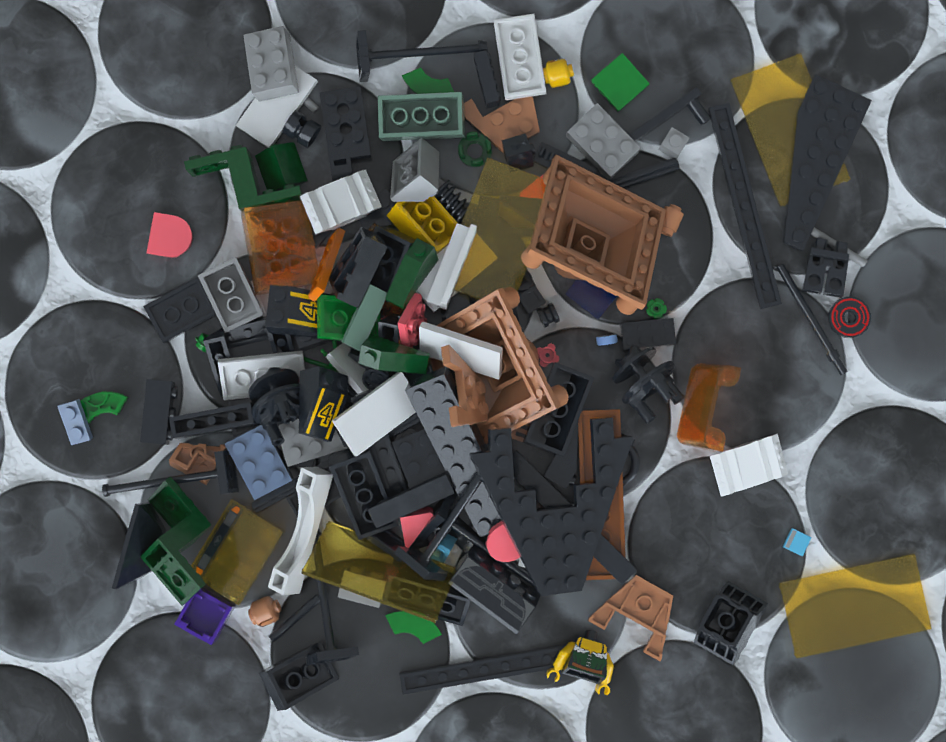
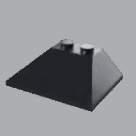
[203,316,295,397]
[112,502,166,589]

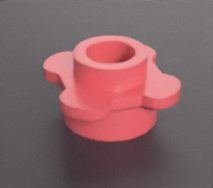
[537,343,559,367]

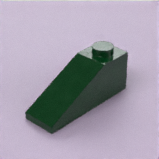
[385,238,439,309]
[359,334,431,374]

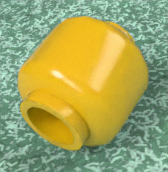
[543,58,574,88]

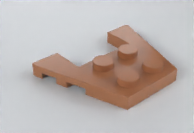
[464,96,540,153]
[441,345,489,427]
[588,574,673,661]

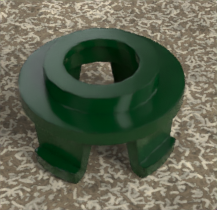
[458,131,492,167]

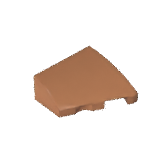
[169,443,226,485]

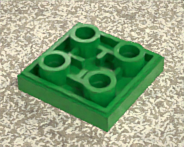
[591,53,650,112]

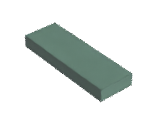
[341,284,387,351]

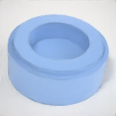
[596,334,618,346]

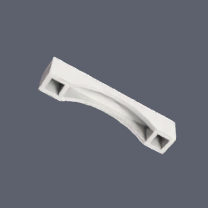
[268,467,333,596]

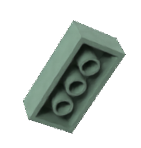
[378,92,465,141]

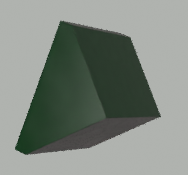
[255,142,308,191]

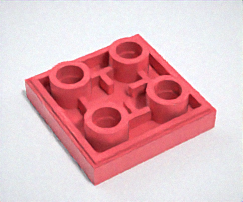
[398,293,427,348]

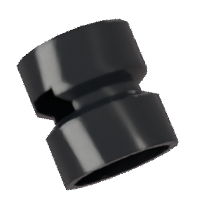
[282,110,322,148]

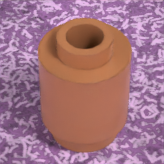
[661,204,684,237]

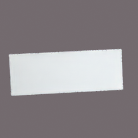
[526,265,557,300]

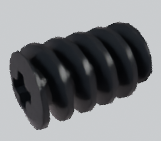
[434,180,477,225]

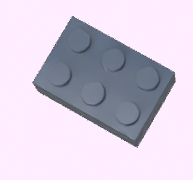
[225,424,294,500]

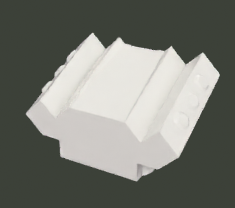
[300,170,382,234]
[710,434,788,497]

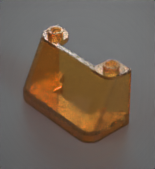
[677,363,741,452]

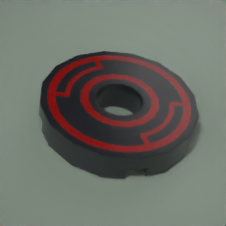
[828,297,871,338]

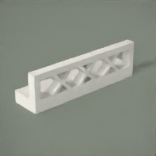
[426,223,477,310]

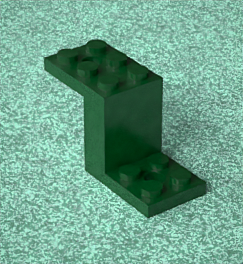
[184,145,303,215]
[141,477,211,606]

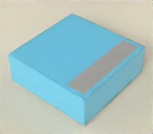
[782,528,812,556]

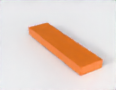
[308,228,345,302]

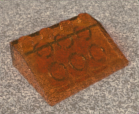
[241,200,318,295]

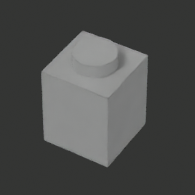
[658,127,689,159]

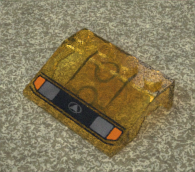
[191,499,285,605]

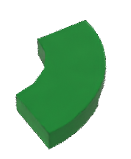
[402,67,454,94]
[80,391,129,423]
[385,611,442,644]

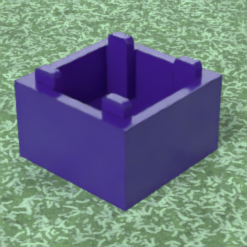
[174,587,236,645]

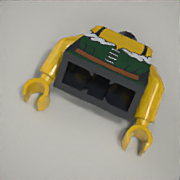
[546,630,614,695]

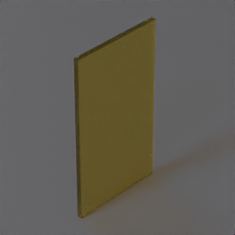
[730,53,851,206]
[454,158,546,300]
[301,521,456,623]
[779,554,932,658]

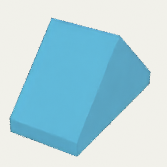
[430,534,457,566]

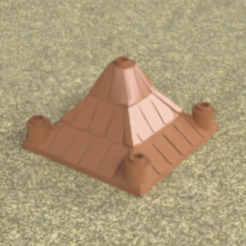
[521,155,666,315]
[417,287,568,444]

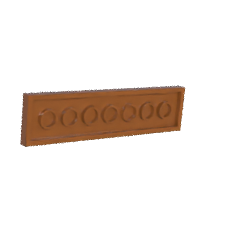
[578,409,625,580]

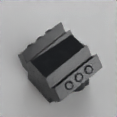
[694,581,768,665]

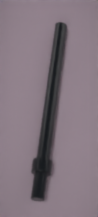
[776,264,848,376]

